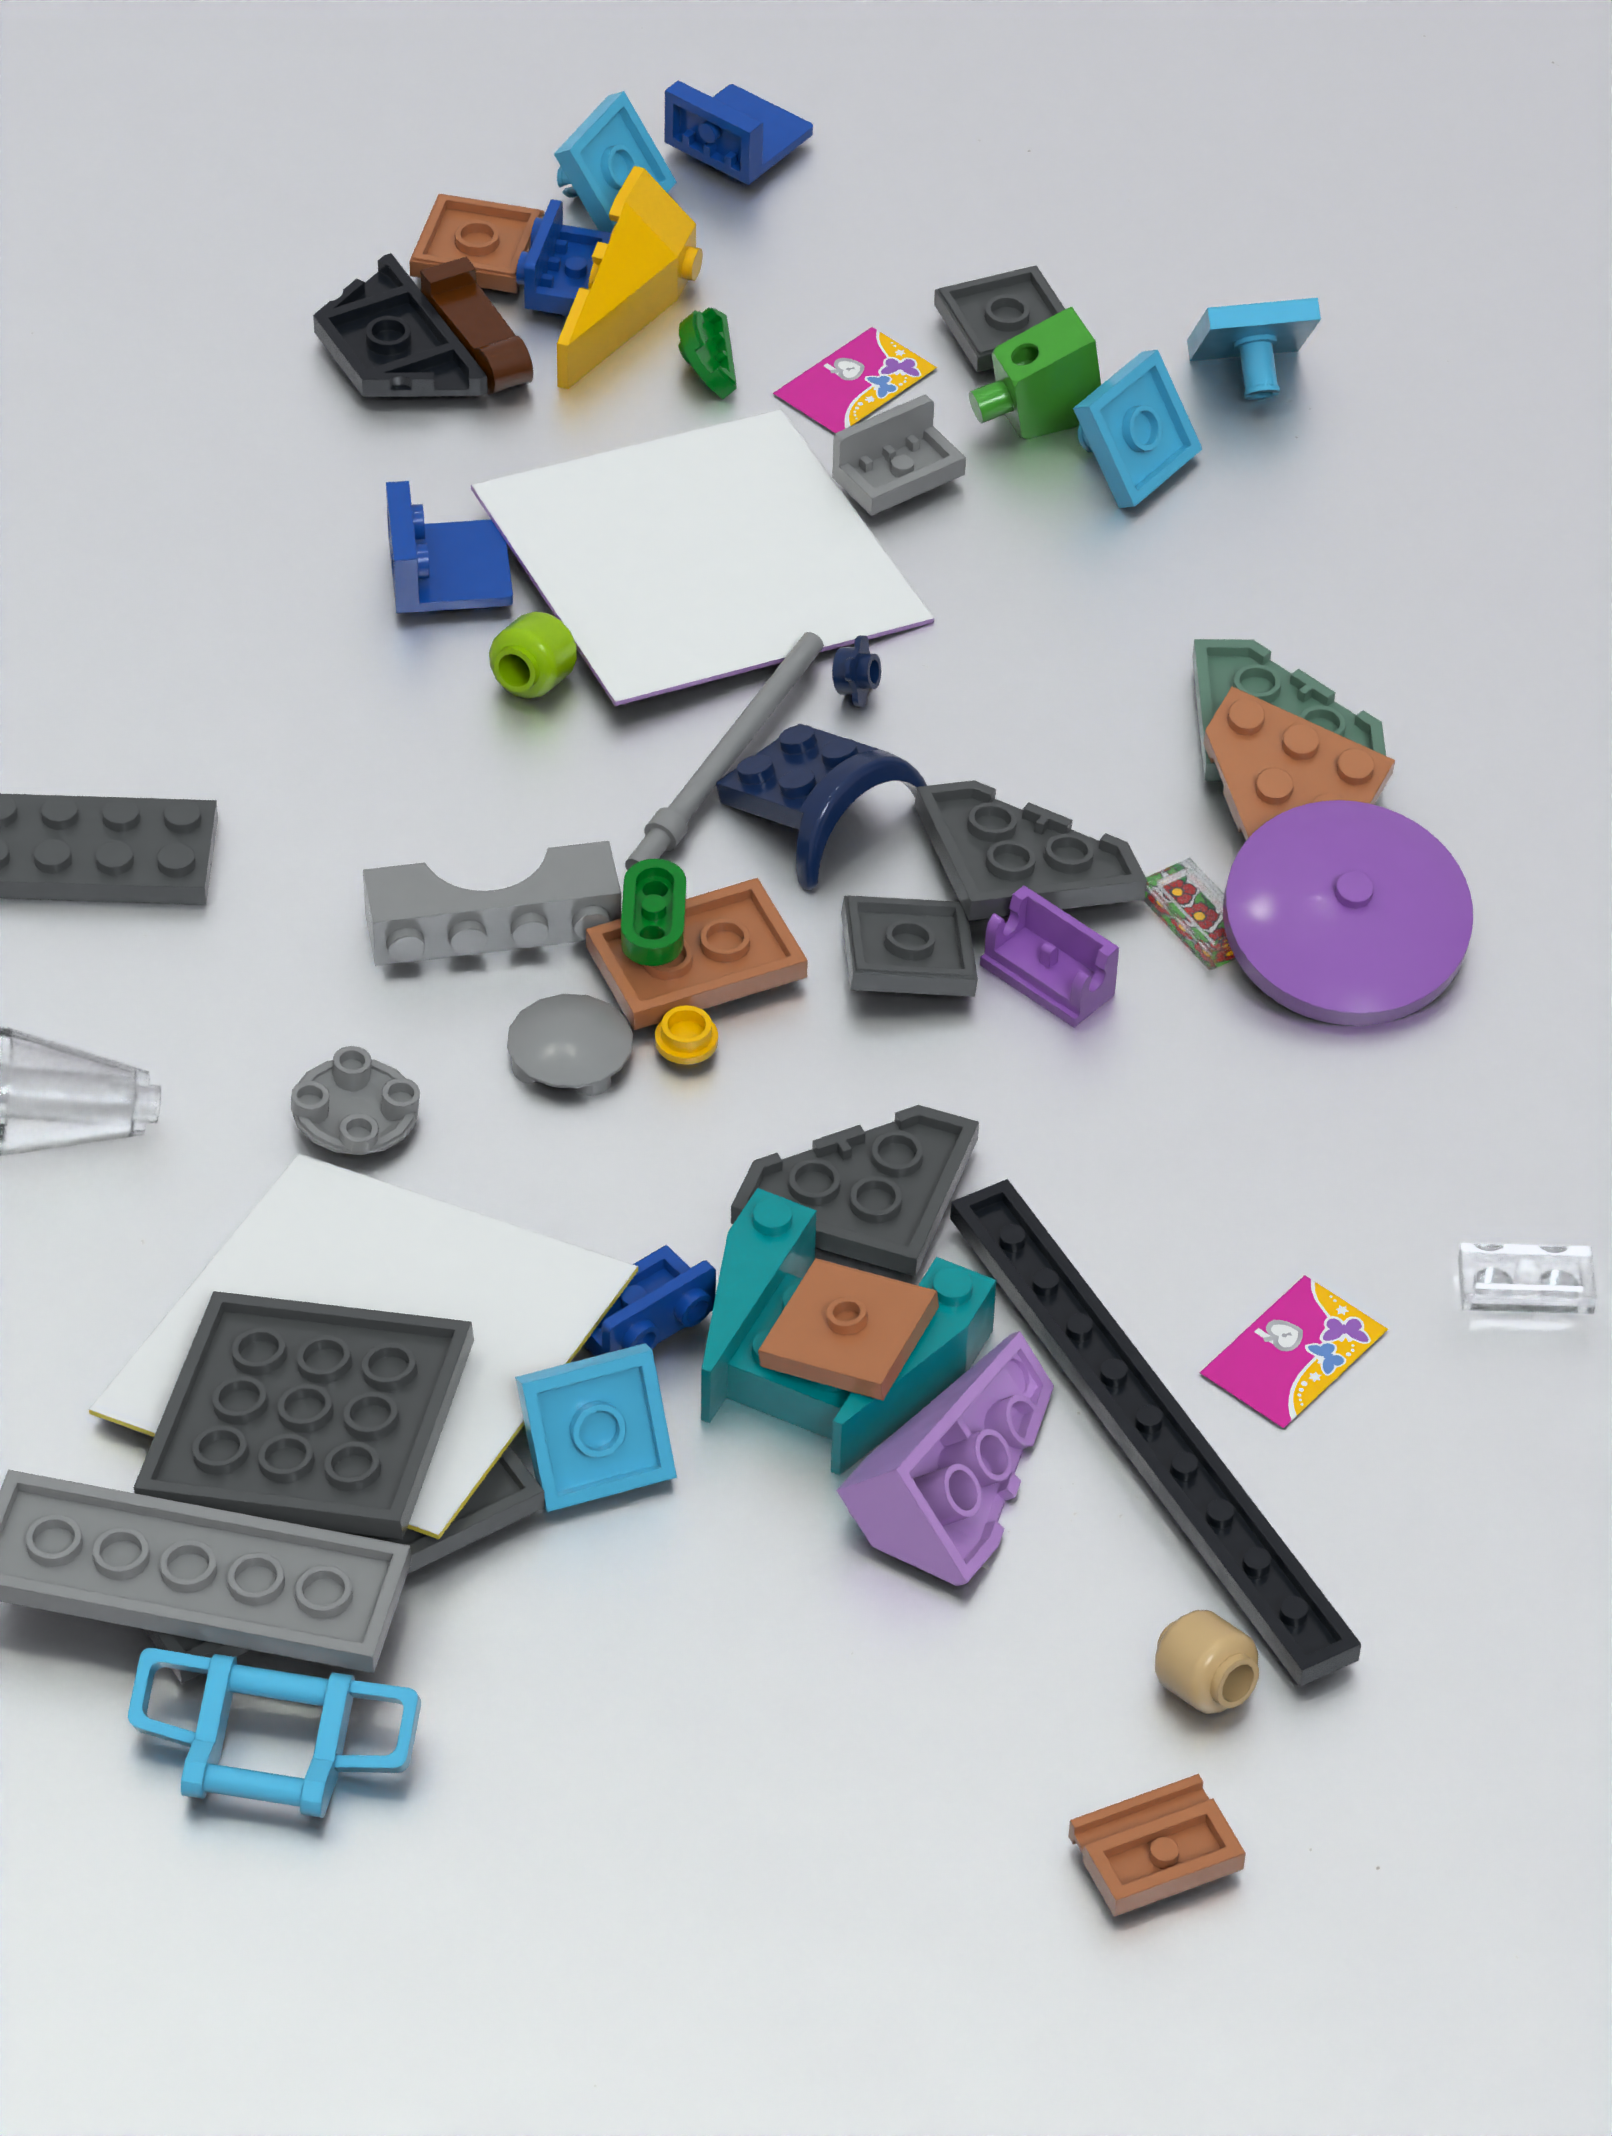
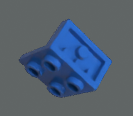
[664,80,813,185]
[386,481,513,613]

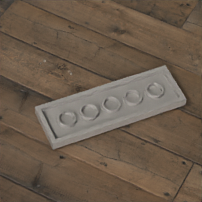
[0,1470,411,1673]

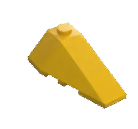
[557,166,703,389]

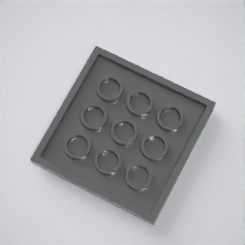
[133,1291,474,1540]

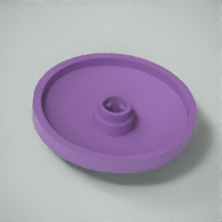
[1223,800,1473,1026]

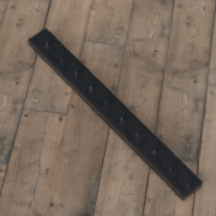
[950,1179,1361,1687]

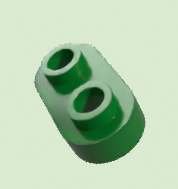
[621,859,686,966]

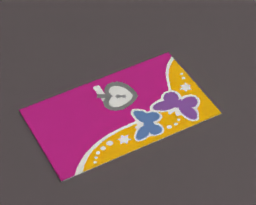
[773,327,937,434]
[1199,1275,1388,1429]

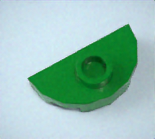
[678,307,737,400]

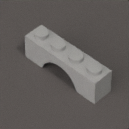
[363,841,621,966]

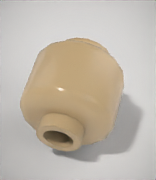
[1155,1610,1259,1714]

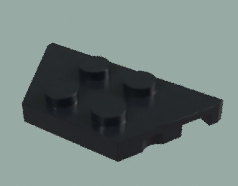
[313,253,488,397]

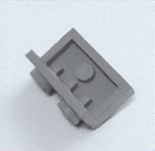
[832,395,966,516]

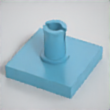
[554,91,677,233]
[1187,298,1321,400]
[1073,350,1202,508]
[515,1343,677,1512]

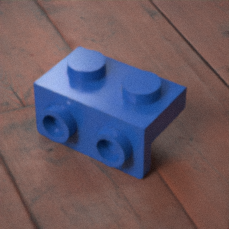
[516,199,611,317]
[584,1244,716,1356]

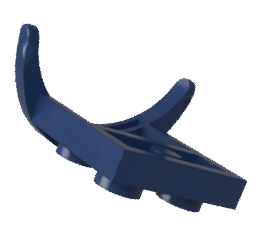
[716,723,927,891]

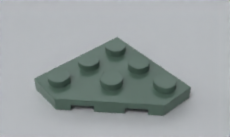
[1192,639,1386,781]

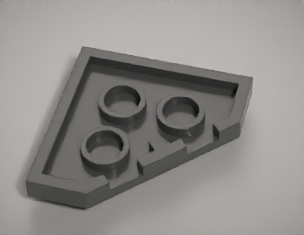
[914,780,1147,921]
[731,1105,979,1276]

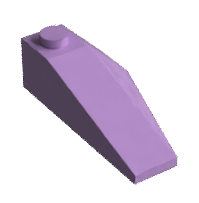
[836,1331,1054,1586]

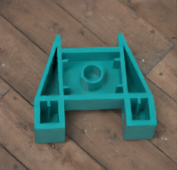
[701,1188,997,1475]

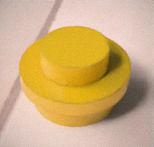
[655,1005,718,1065]

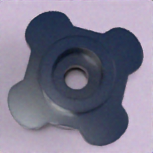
[832,635,881,707]

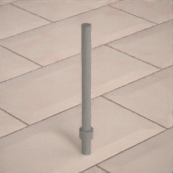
[625,632,824,870]

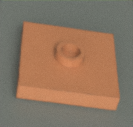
[409,194,544,294]
[758,1258,939,1401]

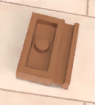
[1068,1774,1246,1917]

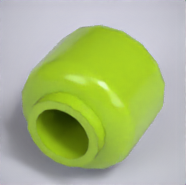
[489,611,577,699]

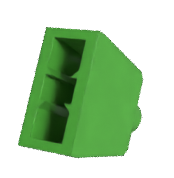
[969,307,1101,440]

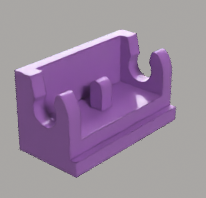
[980,885,1119,1028]

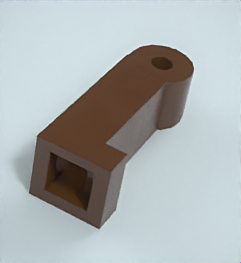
[420,256,534,395]

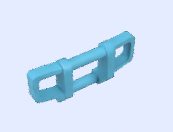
[128,1648,421,1818]

